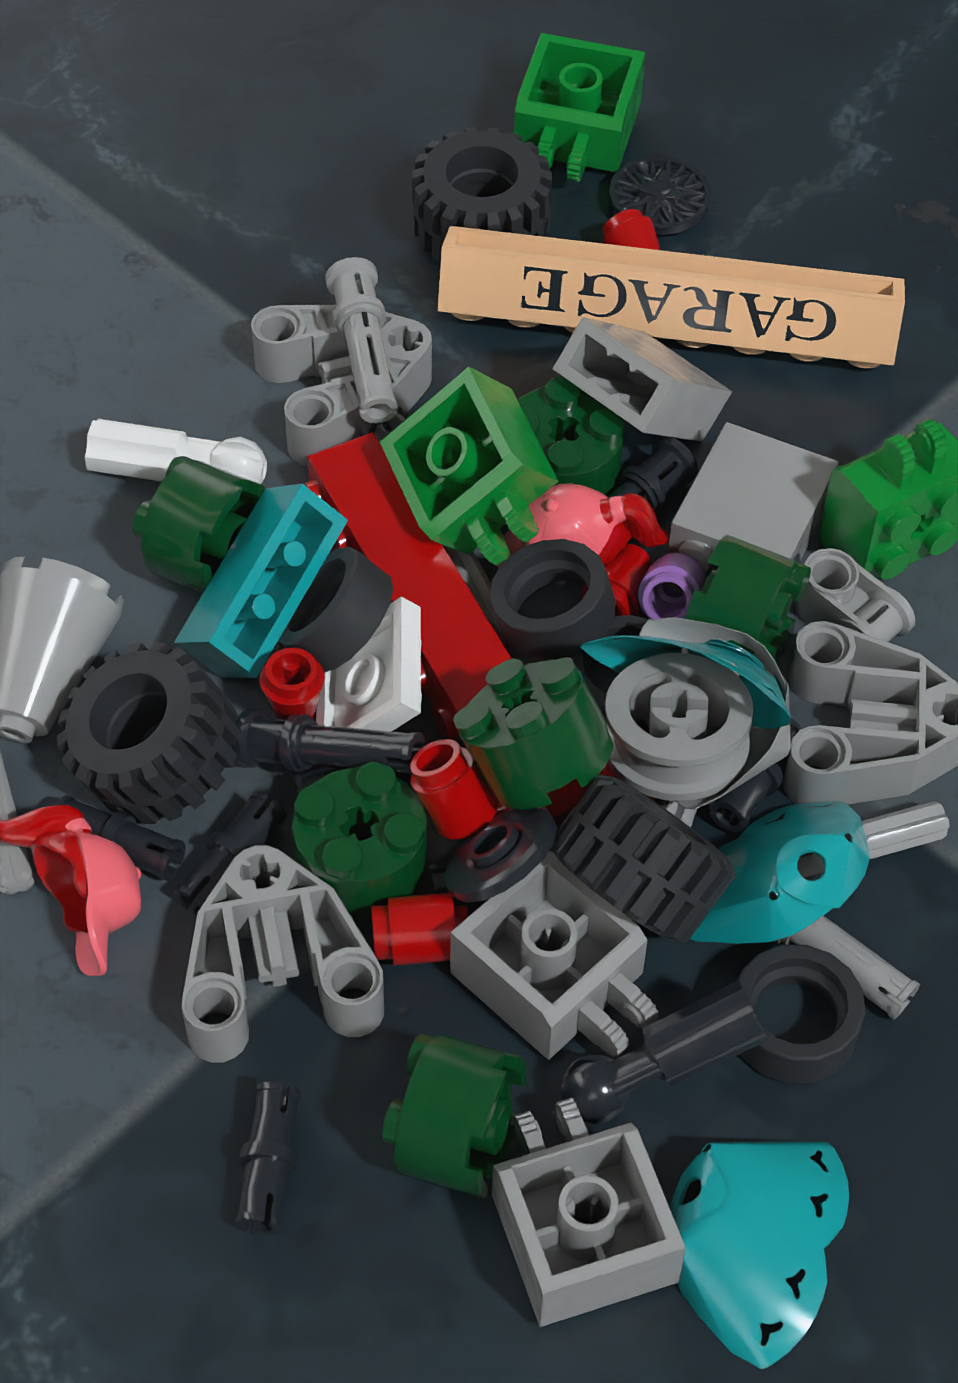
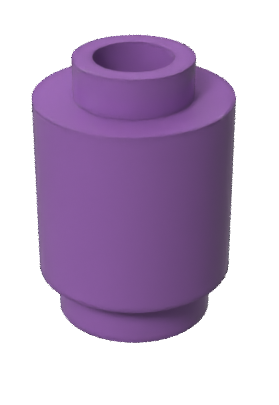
[638,553,706,620]

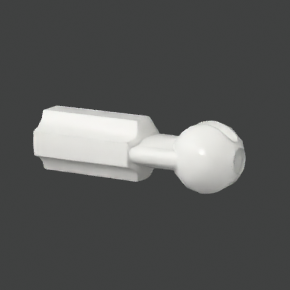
[85,419,267,484]

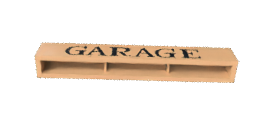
[438,226,905,368]

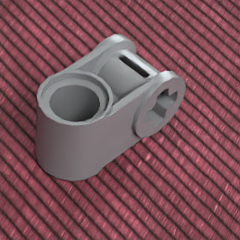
[794,548,915,642]

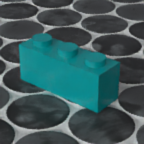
[174,483,348,678]

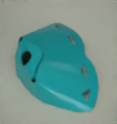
[580,636,791,730]
[690,800,870,944]
[669,1140,849,1369]

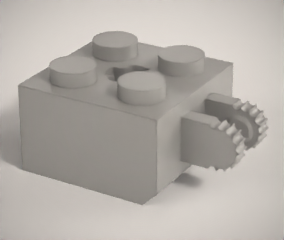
[450,850,659,1060]
[492,1098,686,1327]

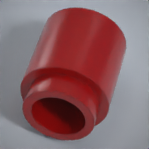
[410,739,498,839]
[371,892,468,966]

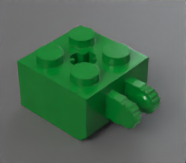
[514,33,645,181]
[380,367,559,565]
[818,419,958,580]

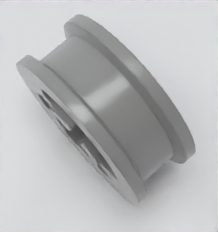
[605,653,753,801]

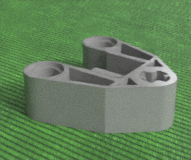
[251,305,432,466]
[783,621,958,807]
[182,845,384,1063]

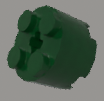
[518,377,624,497]
[132,456,266,594]
[685,534,811,671]
[453,657,614,810]
[292,762,427,923]
[382,1034,526,1198]

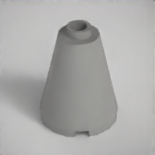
[0,557,125,743]

